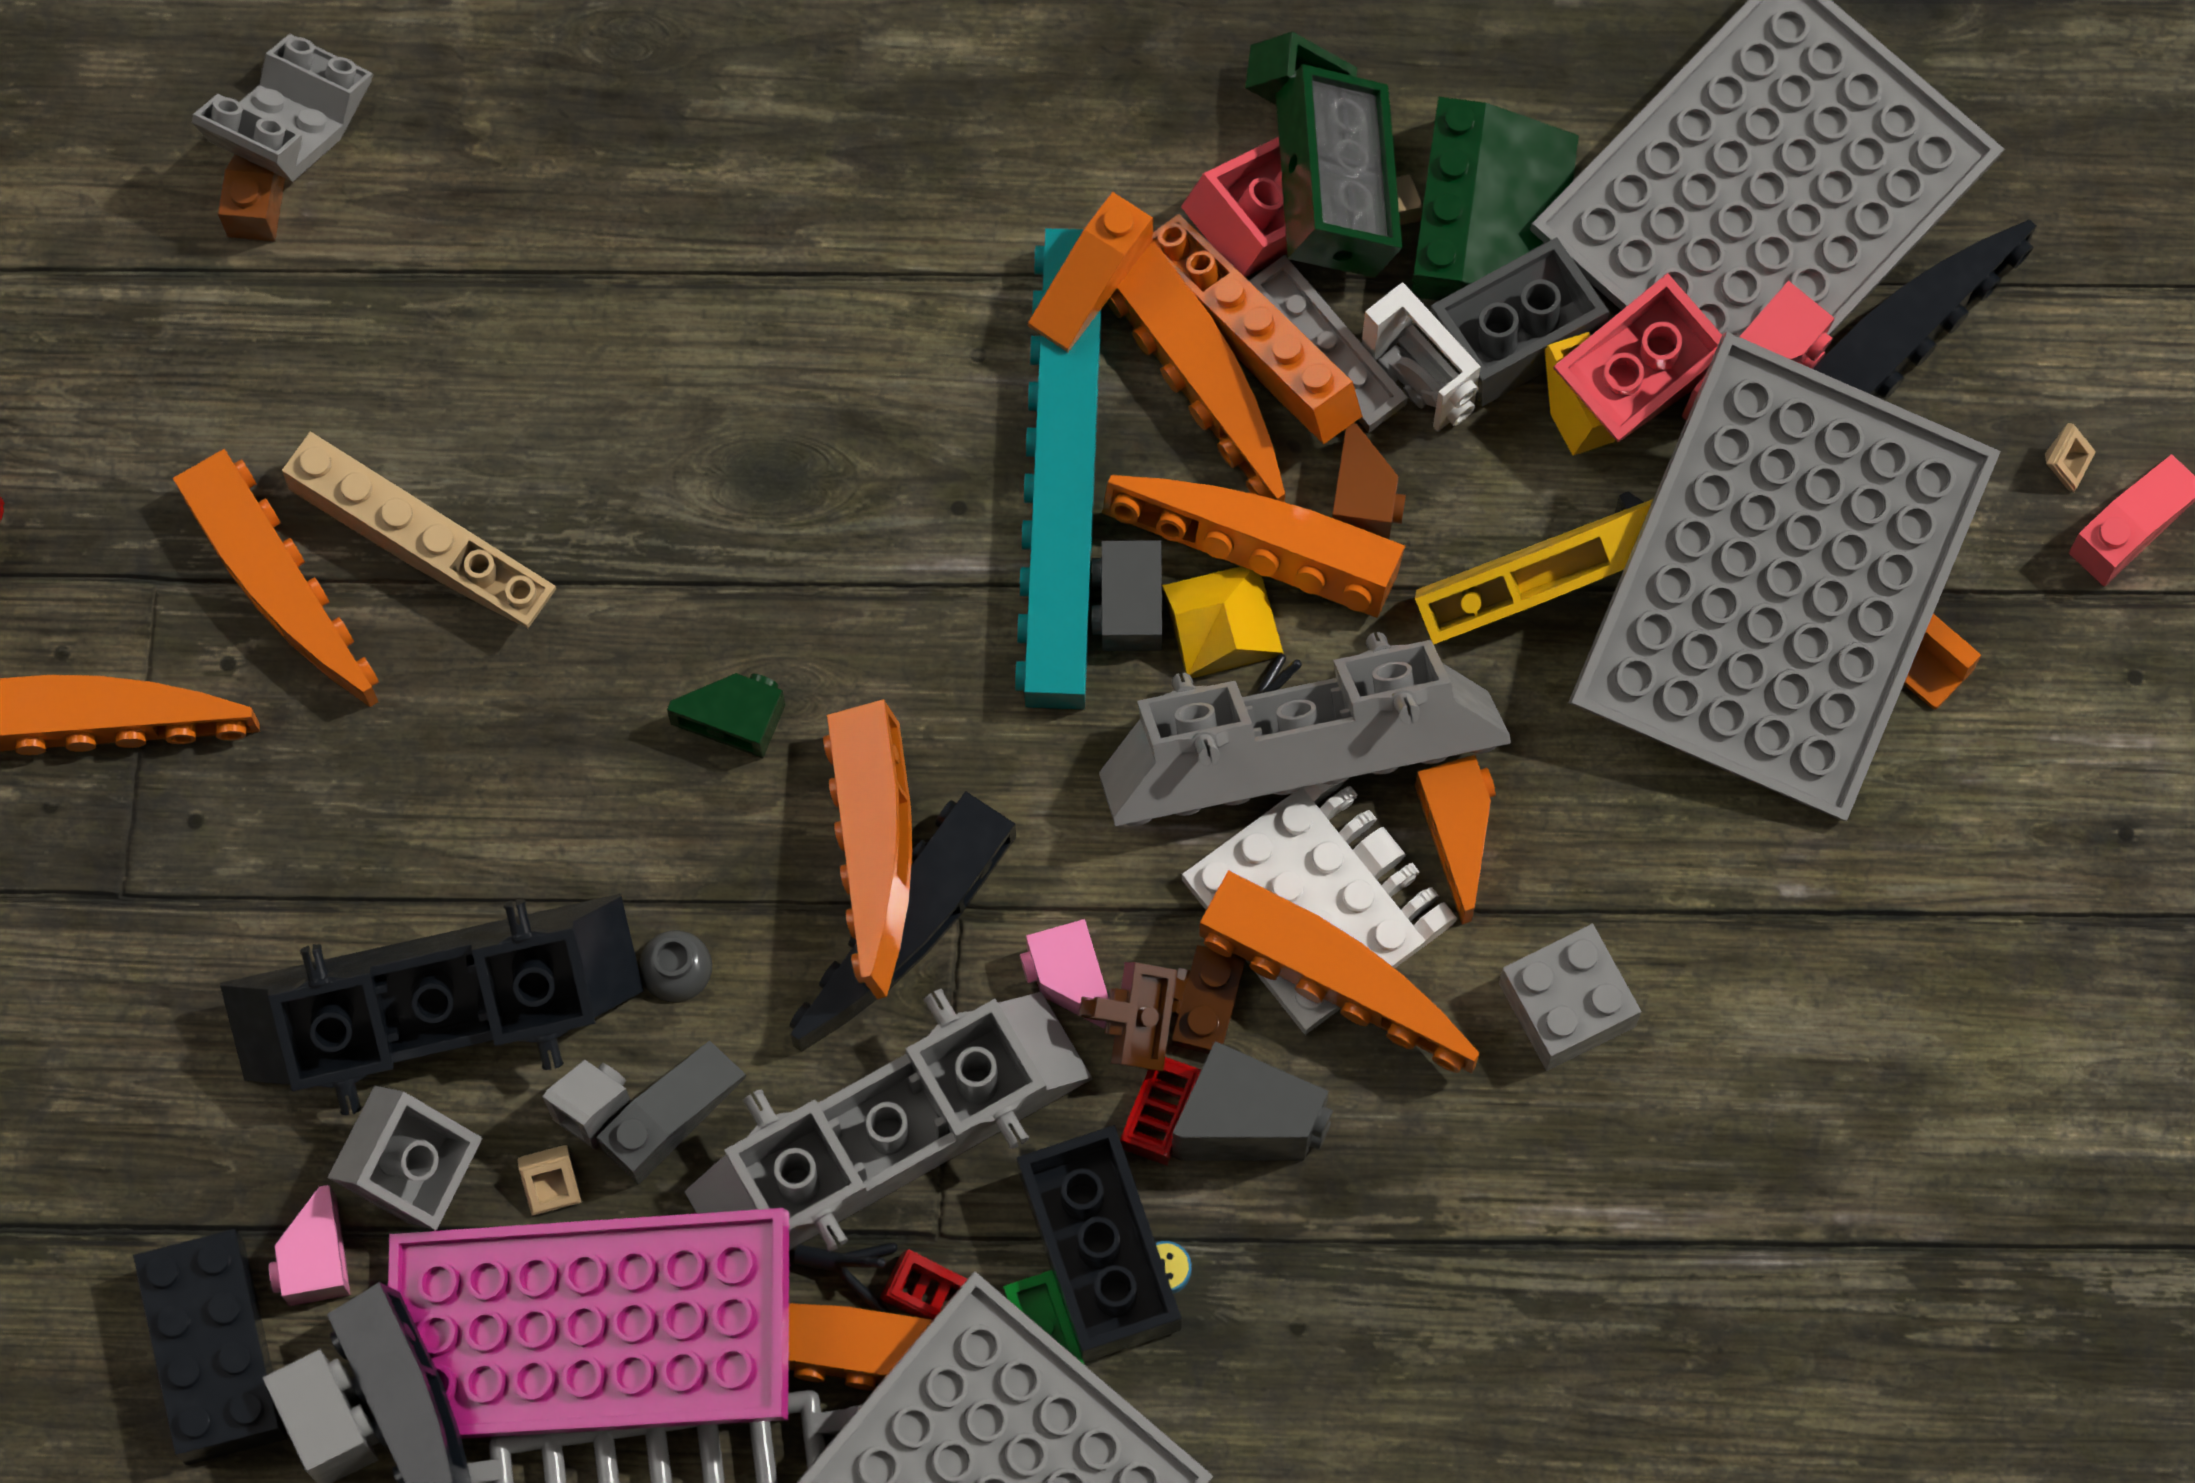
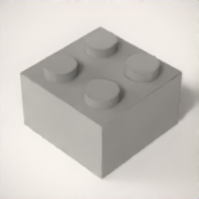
[1499,923,1642,1071]
[328,1086,483,1230]
[263,1349,379,1483]

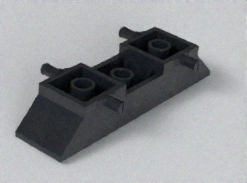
[220,894,643,1115]

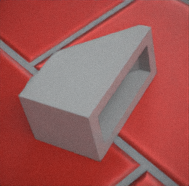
[542,1060,631,1149]

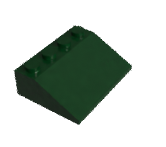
[1412,96,1579,301]

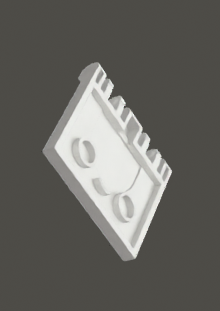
[1182,782,1457,1035]

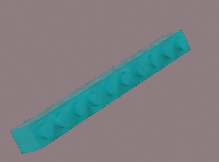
[1015,228,1102,710]

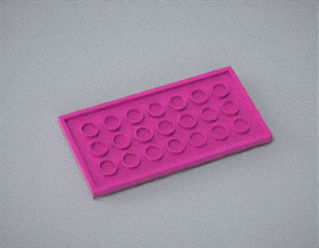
[388,1208,789,1439]

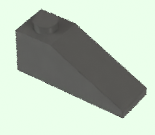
[597,1040,746,1185]

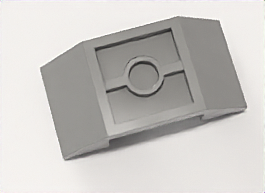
[191,34,373,182]

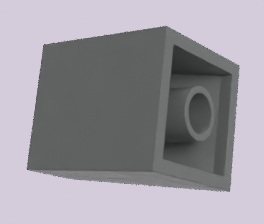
[1172,1041,1333,1161]

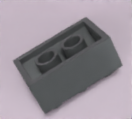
[1431,237,1609,407]

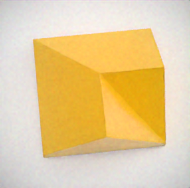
[1162,566,1283,678]

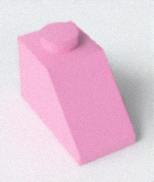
[1020,919,1109,1029]
[269,1185,351,1306]

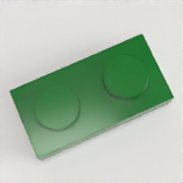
[1003,1270,1084,1364]

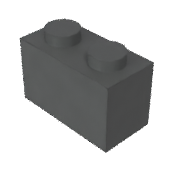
[1092,540,1162,651]

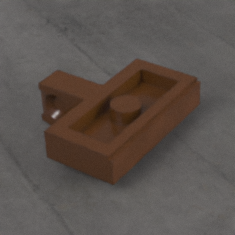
[1171,945,1246,1054]
[1079,962,1177,1071]

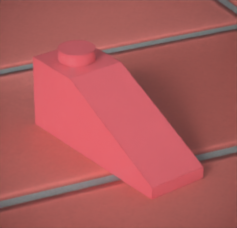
[2068,454,2195,587]

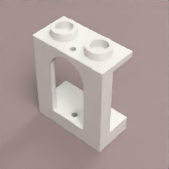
[1362,282,1481,432]

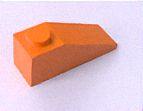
[1028,192,1153,352]
[1415,755,1496,924]

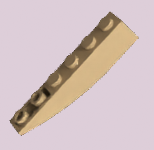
[282,431,556,628]

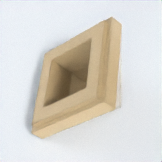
[2045,423,2096,492]

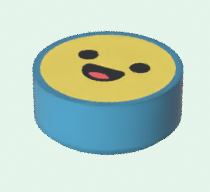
[1156,1241,1192,1294]

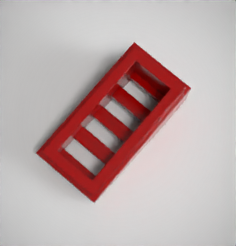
[1120,1057,1201,1166]
[879,1249,967,1320]

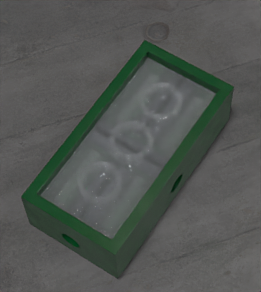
[1276,64,1402,278]

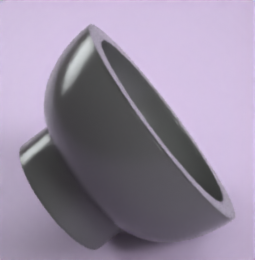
[639,930,712,1002]

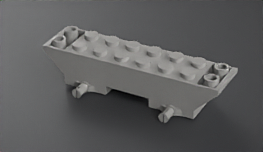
[1099,632,1511,826]
[685,989,1092,1251]

